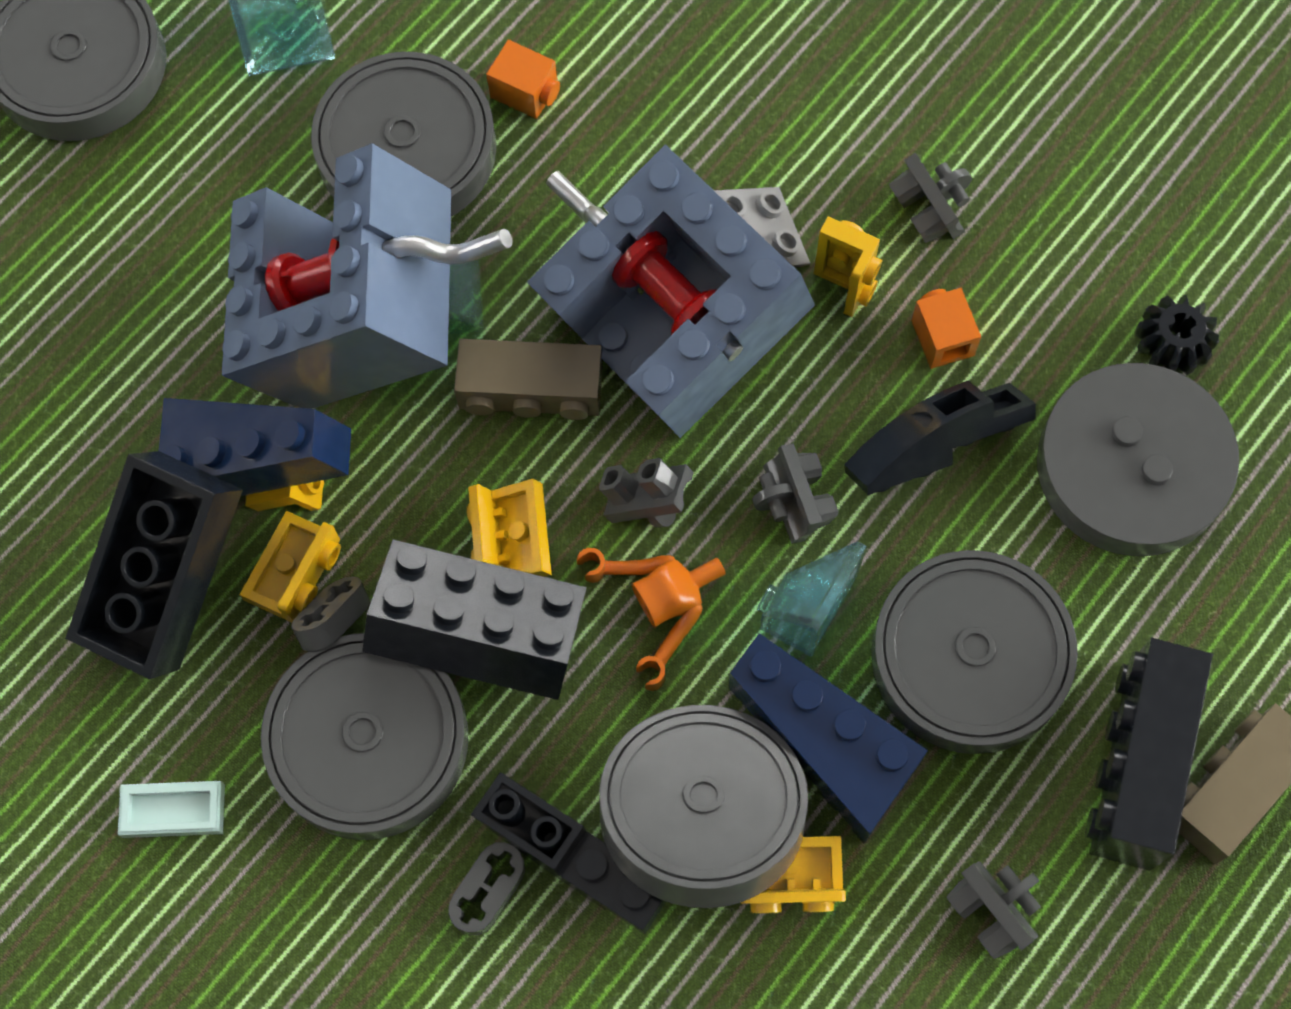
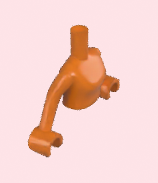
[577,548,726,691]

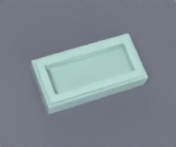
[118,781,225,838]

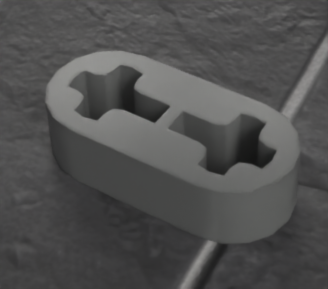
[291,577,370,651]
[449,842,525,935]

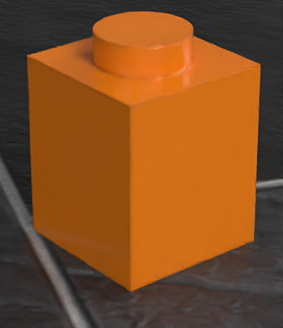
[486,39,560,119]
[911,288,981,369]

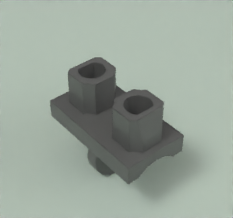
[889,153,972,243]
[752,443,838,544]
[599,458,694,528]
[947,861,1041,959]

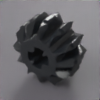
[1135,294,1220,376]

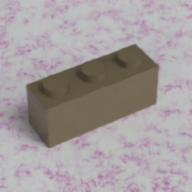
[454,339,603,420]
[1179,703,1291,864]

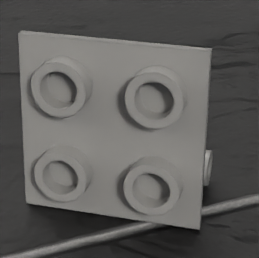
[715,187,810,267]

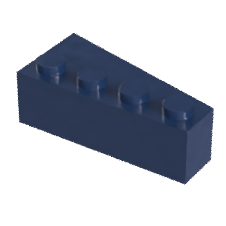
[159,398,351,496]
[728,633,928,844]

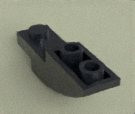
[844,381,1036,495]
[471,772,666,934]

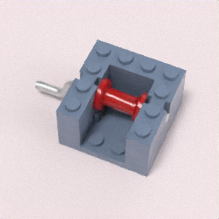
[222,143,512,409]
[527,144,815,438]

